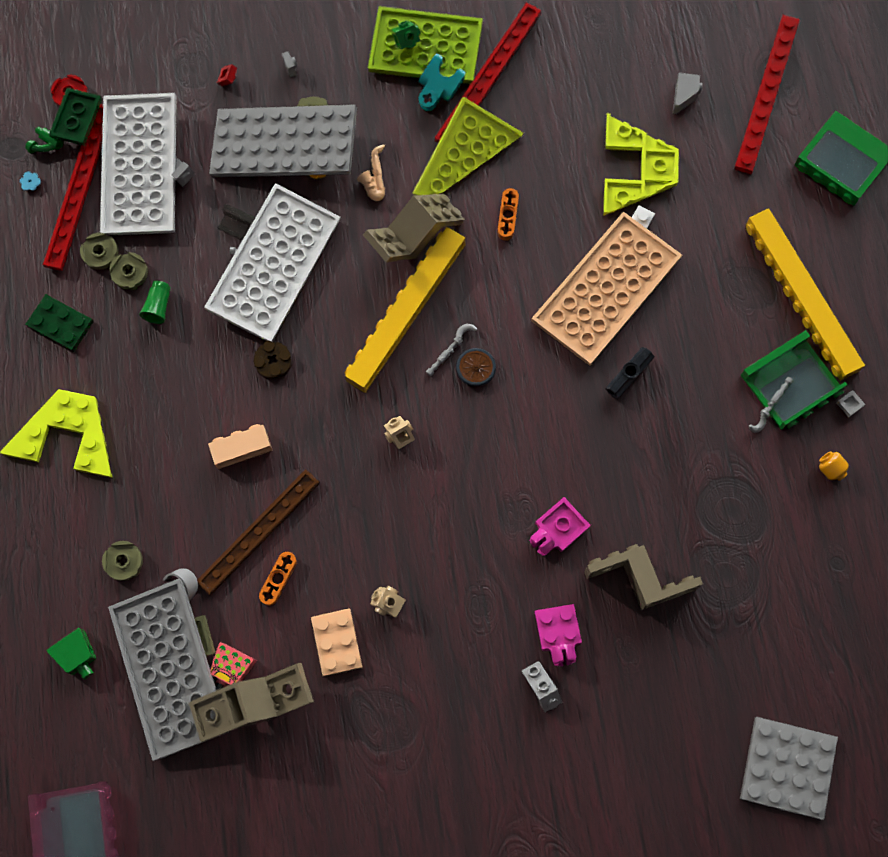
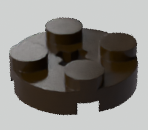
[253,341,292,379]

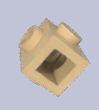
[384,416,415,449]
[370,586,405,617]

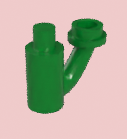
[25,127,64,154]

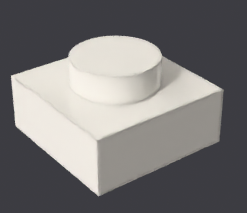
[632,206,655,229]

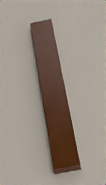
[197,469,320,596]

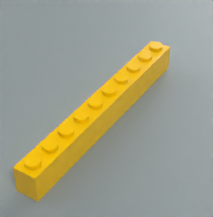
[746,208,865,381]
[345,227,465,393]

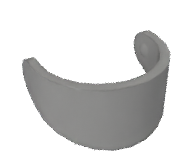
[163,568,198,602]

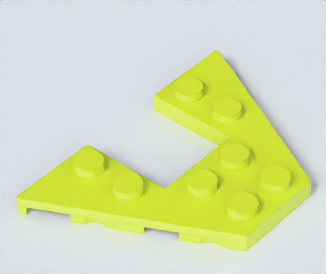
[603,113,679,215]
[0,389,113,478]

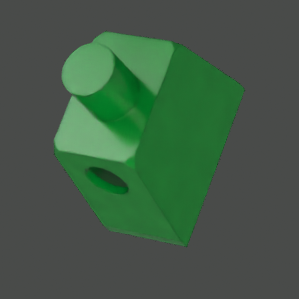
[46,628,96,680]

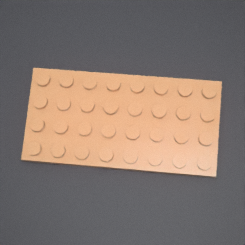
[531,212,682,366]

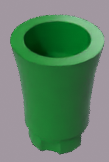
[139,281,171,324]

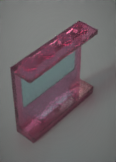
[28,782,118,857]

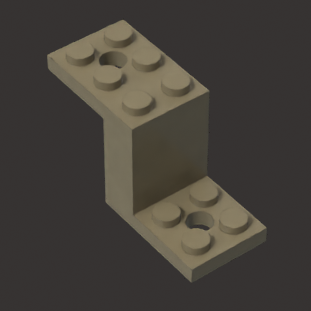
[363,194,465,262]
[584,544,703,610]
[189,663,314,742]

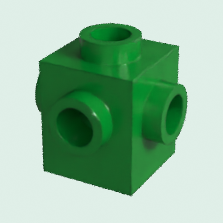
[391,21,421,50]

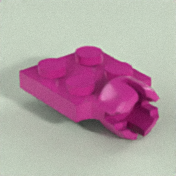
[530,497,591,556]
[535,604,582,666]

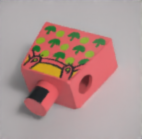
[210,642,257,690]

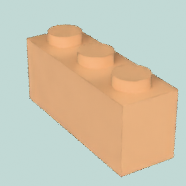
[208,424,273,469]

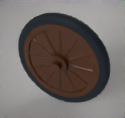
[456,348,496,386]

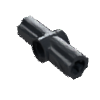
[605,347,655,399]

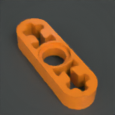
[498,188,519,241]
[259,552,297,606]

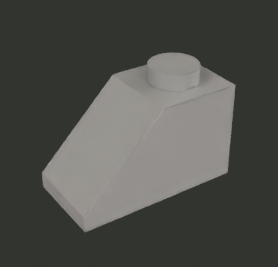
[673,73,702,114]

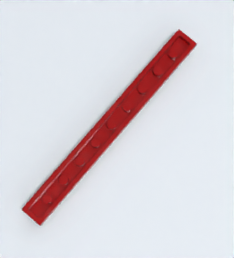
[435,2,541,143]
[734,15,800,174]
[43,104,103,271]

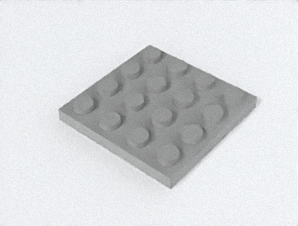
[740,717,838,820]

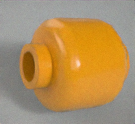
[819,451,849,481]

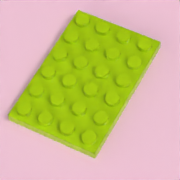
[368,6,483,84]

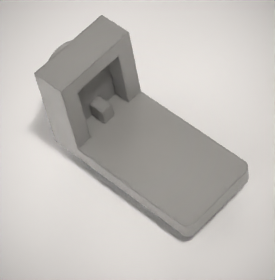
[171,157,195,187]
[522,662,562,712]

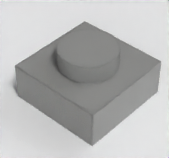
[282,52,298,77]
[837,390,865,417]

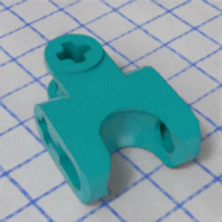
[418,54,466,111]

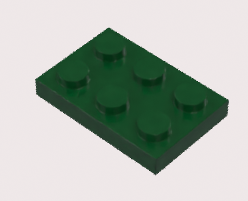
[49,88,103,146]
[25,294,94,352]

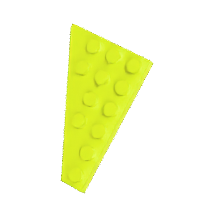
[412,97,523,195]

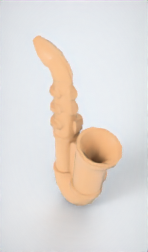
[357,145,385,201]

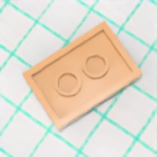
[311,608,363,677]

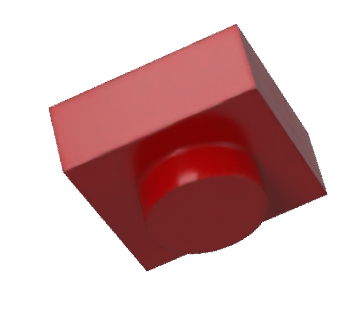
[217,64,237,87]

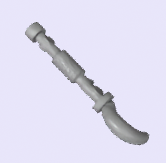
[426,324,477,376]
[749,377,794,433]

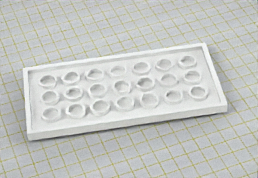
[100,93,176,235]
[204,183,340,341]

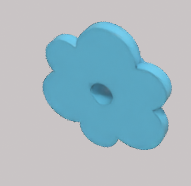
[20,172,41,191]

